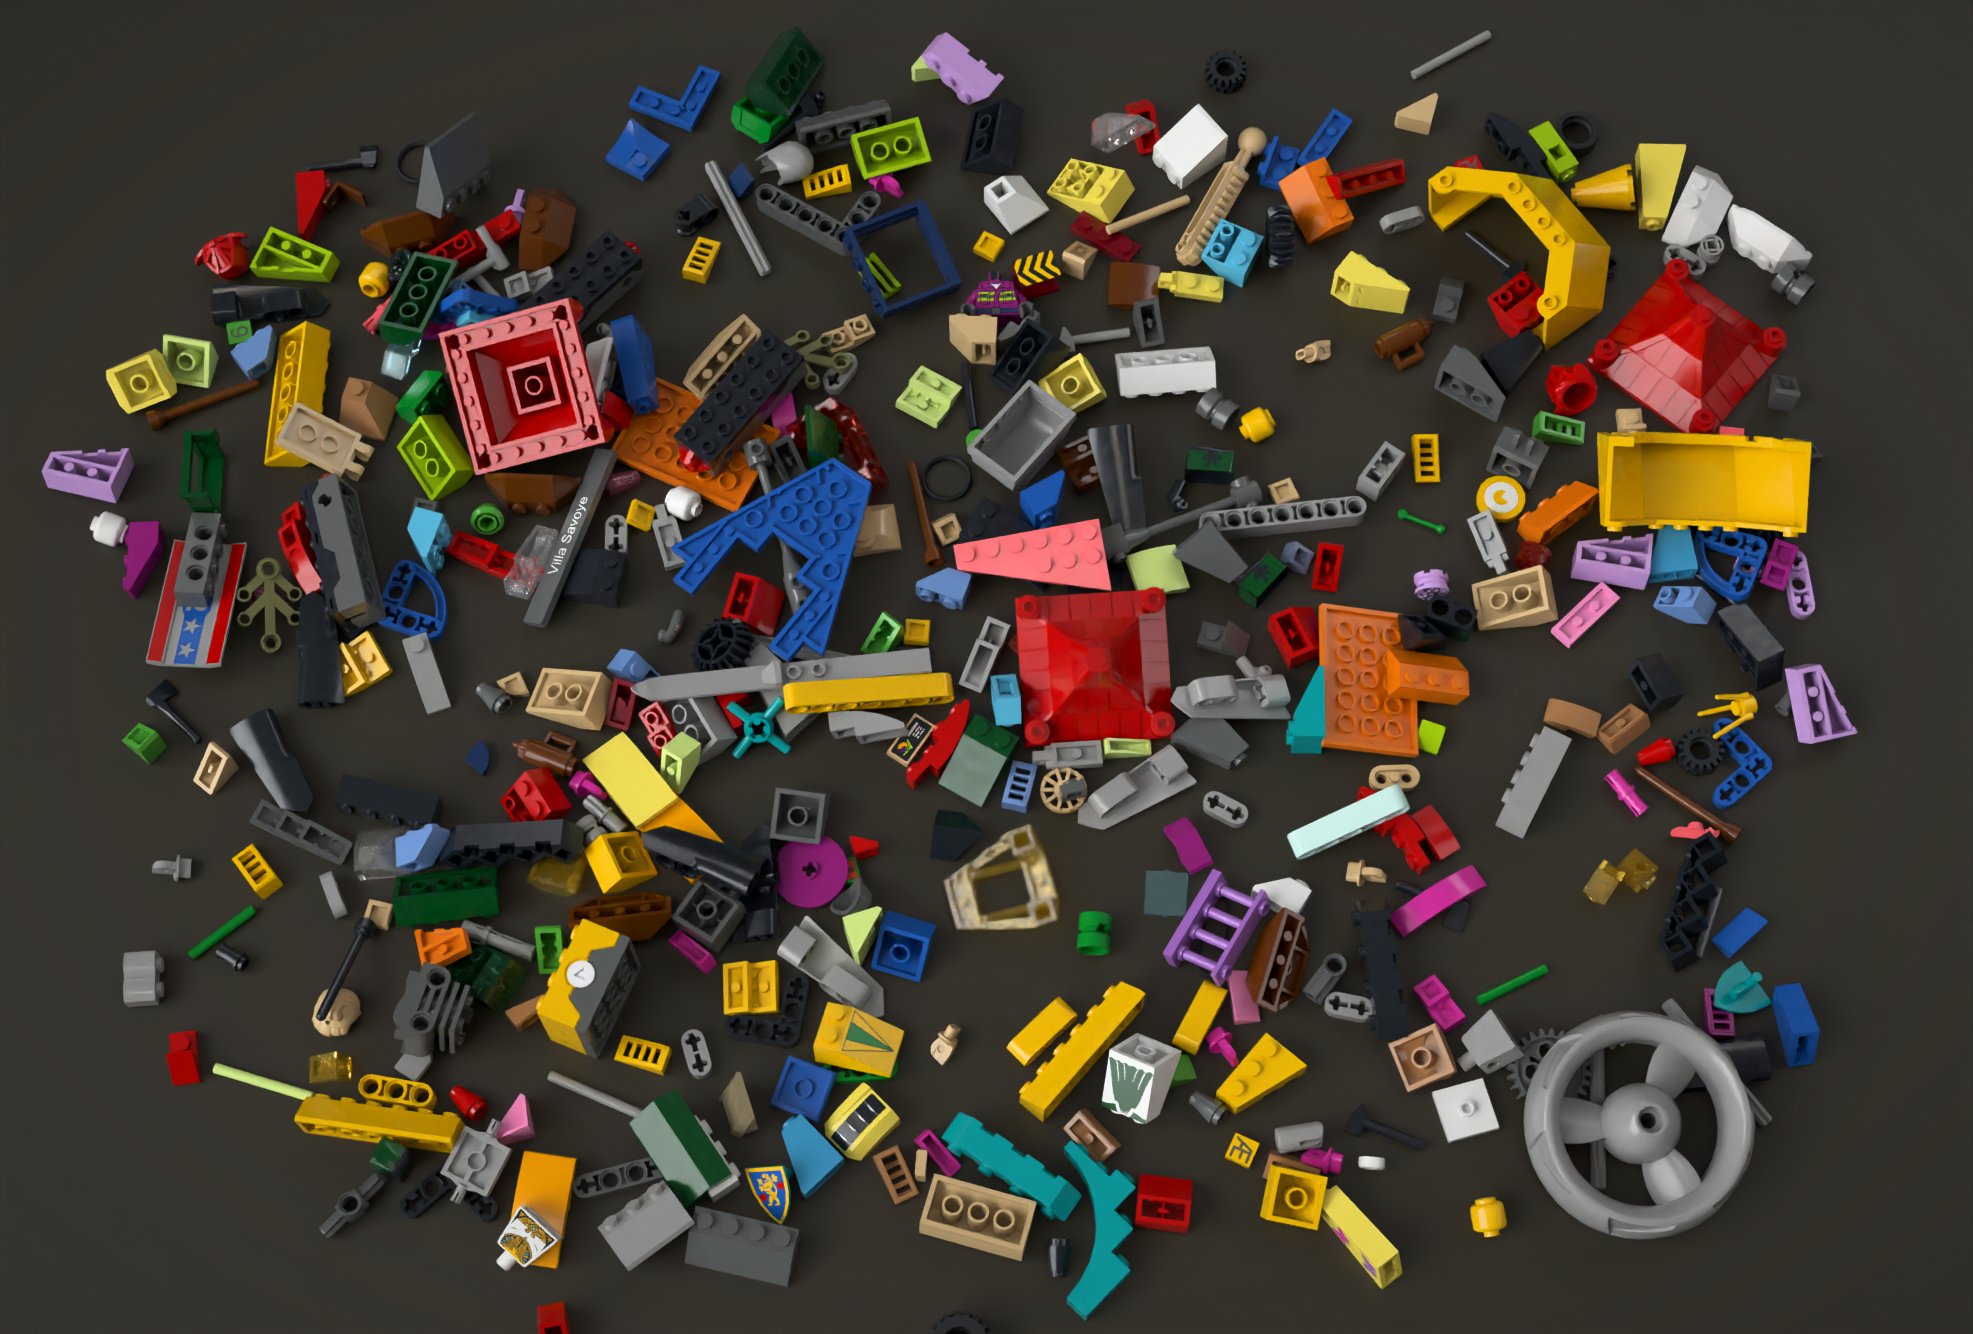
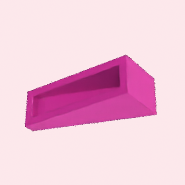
[668,930,717,975]
[913,1129,962,1178]

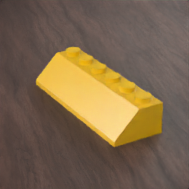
[264,321,331,467]
[1019,981,1146,1123]
[294,1094,465,1153]

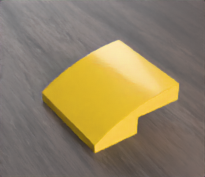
[339,631,393,697]
[723,960,780,1015]

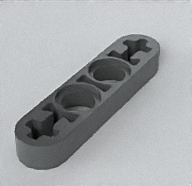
[573,1157,664,1201]

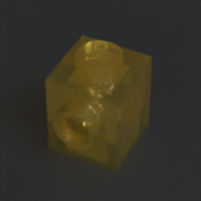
[1614,848,1658,893]
[1583,860,1626,905]

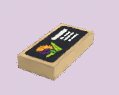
[887,713,935,768]

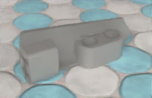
[1170,674,1291,719]
[1077,744,1197,831]
[777,916,884,1018]

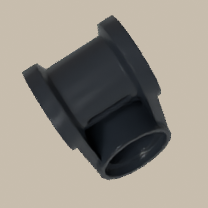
[674,193,719,237]

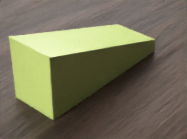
[1101,738,1152,759]

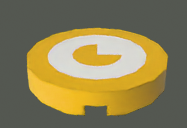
[1476,476,1525,523]

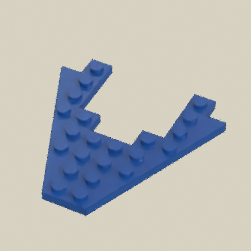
[671,458,872,663]

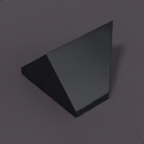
[1397,614,1447,652]
[930,809,984,862]

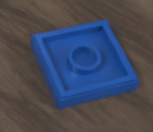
[770,1055,838,1123]

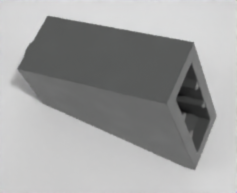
[1172,520,1248,583]
[1170,718,1249,770]

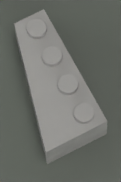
[1495,726,1572,839]

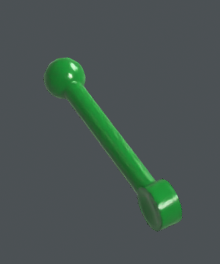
[1397,509,1446,534]

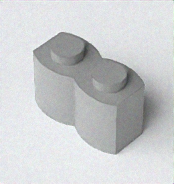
[123,950,164,1007]

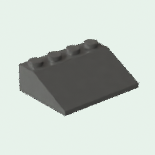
[416,112,491,219]

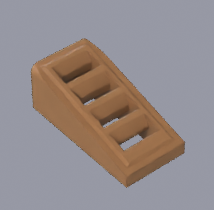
[505,993,546,1032]
[872,1145,919,1205]

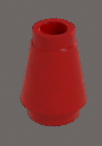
[1636,737,1676,766]
[449,1085,488,1121]

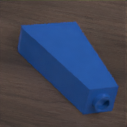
[610,315,659,416]

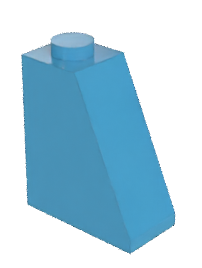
[1646,525,1698,584]
[781,1113,845,1200]

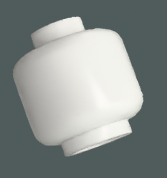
[665,486,703,521]
[90,511,129,547]

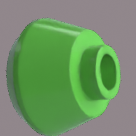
[471,503,504,535]

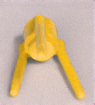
[1697,692,1758,739]

